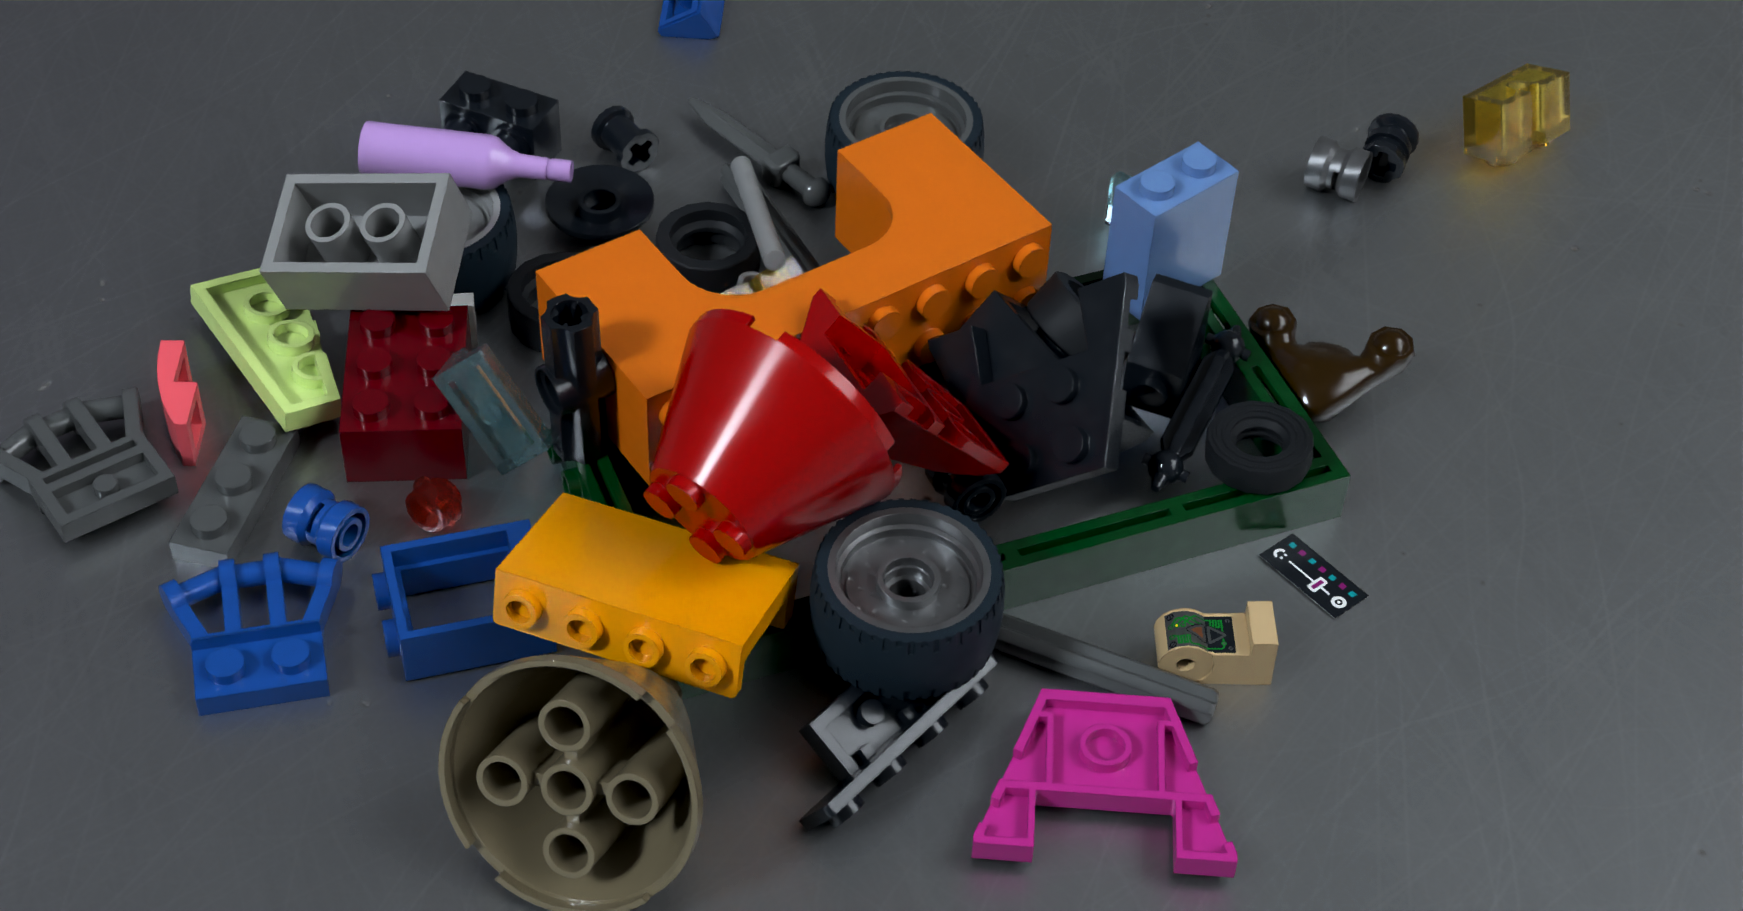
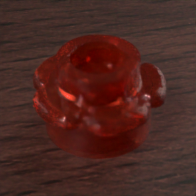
[405,476,463,533]

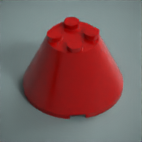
[643,309,902,564]

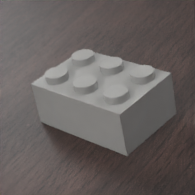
[259,173,473,311]

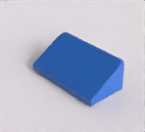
[658,0,725,39]

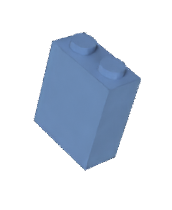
[1103,141,1239,321]

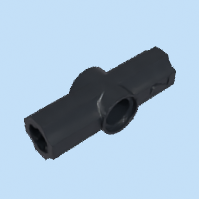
[534,293,616,465]

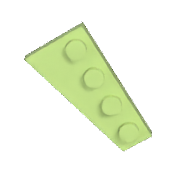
[190,268,341,432]

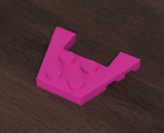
[971,688,1238,878]

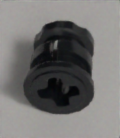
[1362,113,1419,183]

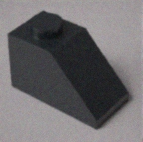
[1122,274,1213,419]

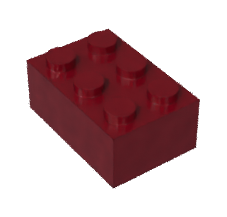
[339,305,473,482]

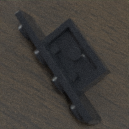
[799,653,999,831]

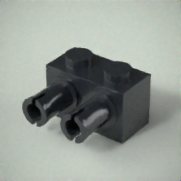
[439,71,562,180]

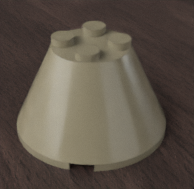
[438,654,703,911]

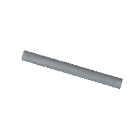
[730,156,786,271]

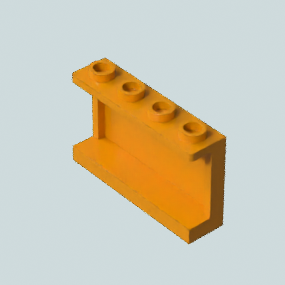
[493,492,799,698]

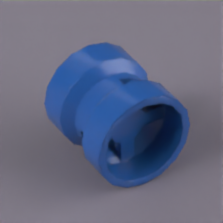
[282,483,370,563]

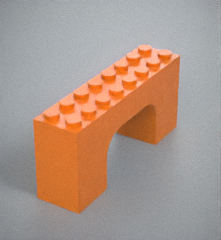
[535,113,1052,486]

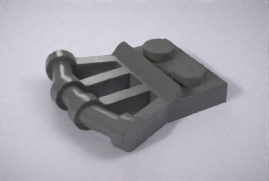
[0,387,179,543]

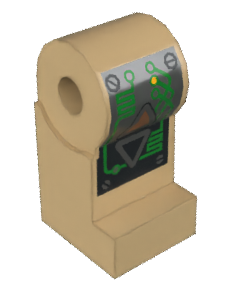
[1154,601,1279,685]

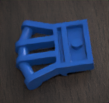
[158,552,343,716]

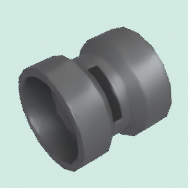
[1304,136,1373,202]

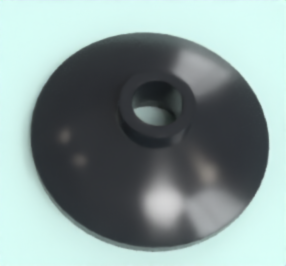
[545,165,654,240]

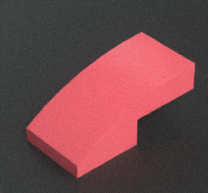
[157,340,206,466]

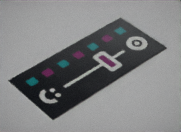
[1259,533,1369,619]

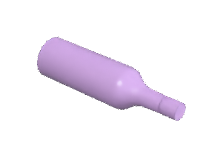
[358,121,574,190]

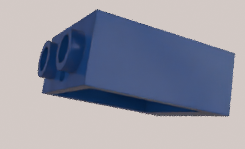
[372,519,557,681]

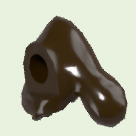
[1248,304,1415,423]

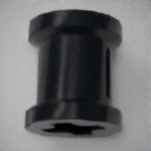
[591,105,659,172]

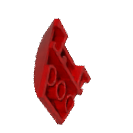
[800,288,1009,475]

